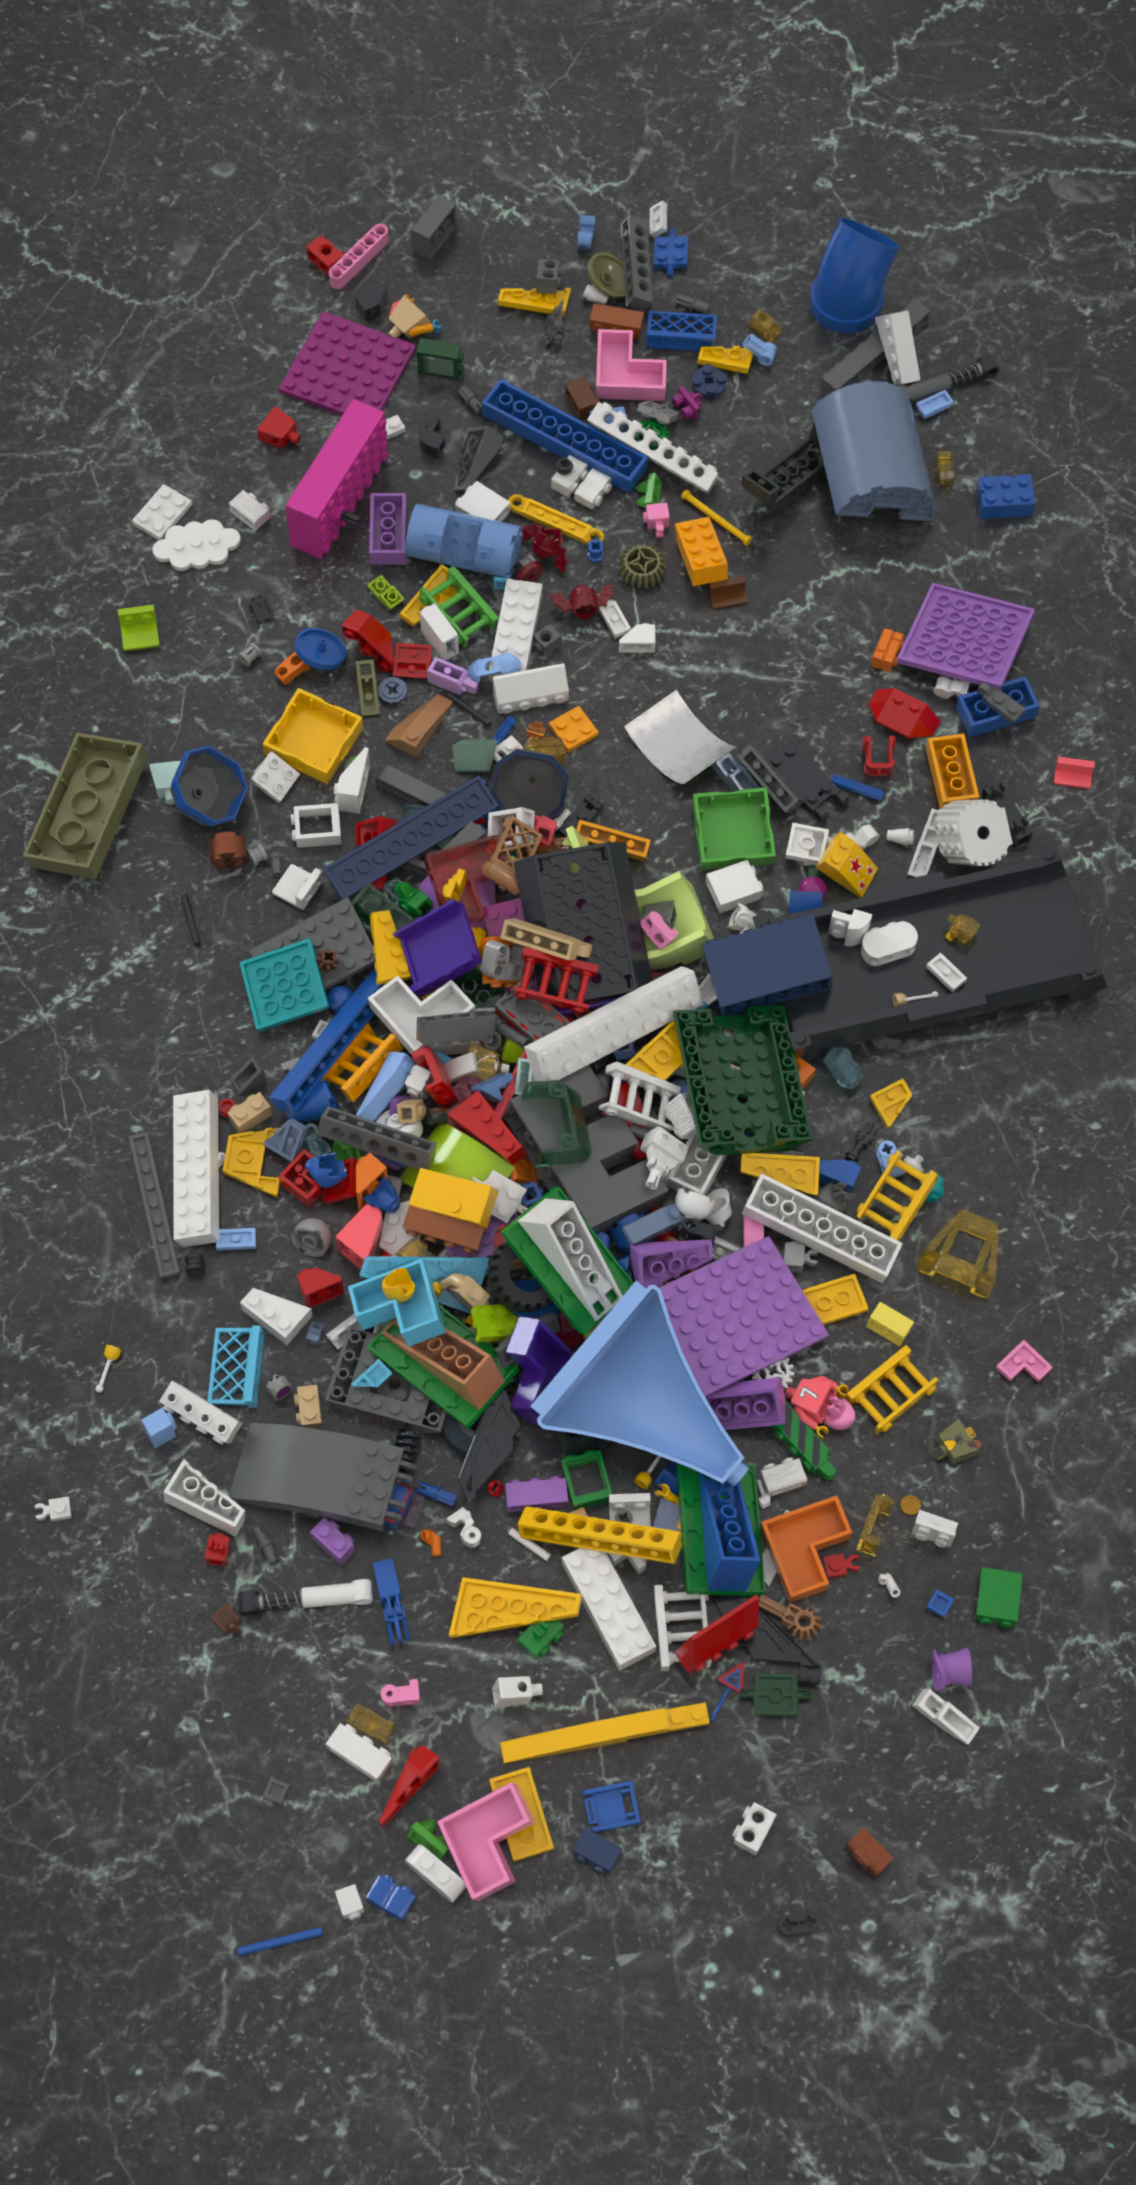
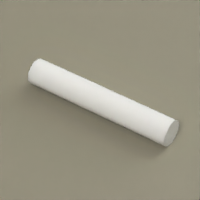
[508,1527,551,1561]

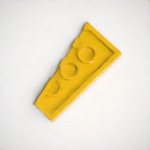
[498,288,571,316]
[370,910,412,985]

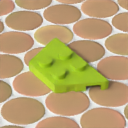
[471,1304,519,1342]

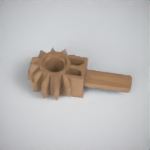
[759,1595,821,1641]

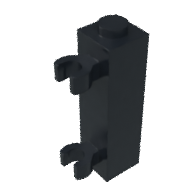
[981,780,1033,848]

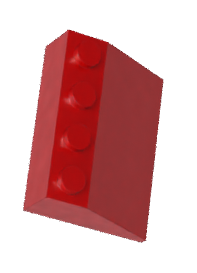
[674,1595,759,1674]

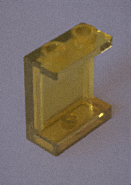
[856,1494,895,1556]

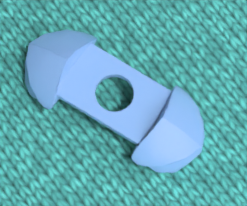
[467,653,521,683]

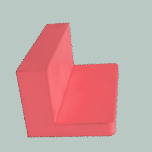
[1054,757,1095,789]

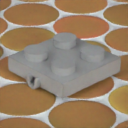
[637,400,680,425]

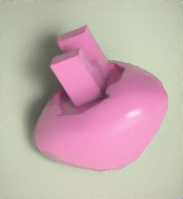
[823,1396,856,1431]

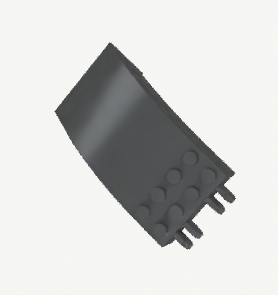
[228,1423,417,1532]

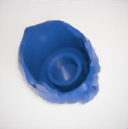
[305,1153,348,1188]

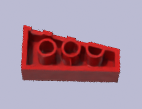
[447,1091,527,1166]

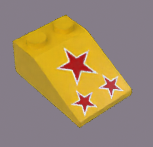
[816,832,878,898]

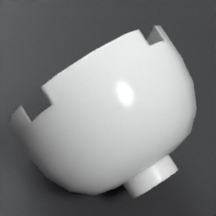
[675,1188,715,1220]

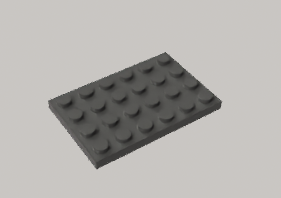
[249,897,376,991]

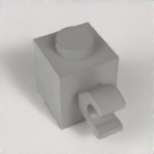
[783,1241,818,1273]

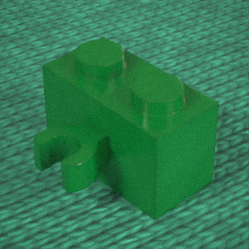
[518,1620,564,1660]

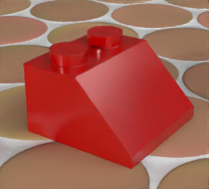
[296,1267,344,1308]

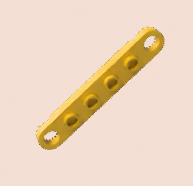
[508,494,604,545]

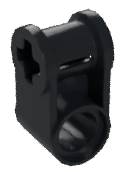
[677,1218,717,1248]

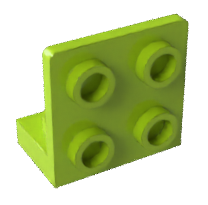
[118,605,160,651]

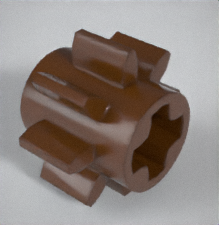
[315,948,340,973]

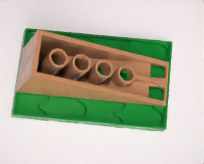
[367,1305,519,1429]

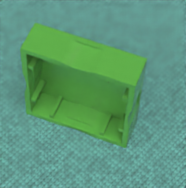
[692,788,776,871]

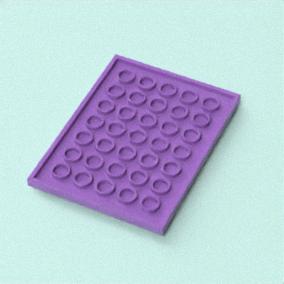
[659,1236,829,1398]

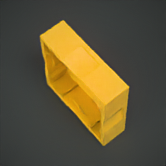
[262,688,363,784]

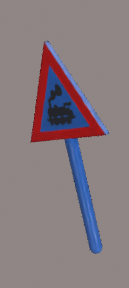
[710,1661,744,1722]

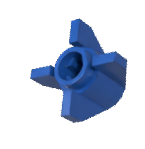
[364,1177,400,1214]

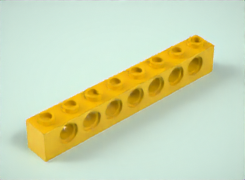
[518,1506,682,1564]

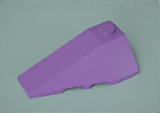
[630,1240,712,1289]

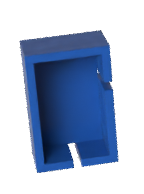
[976,474,1036,519]

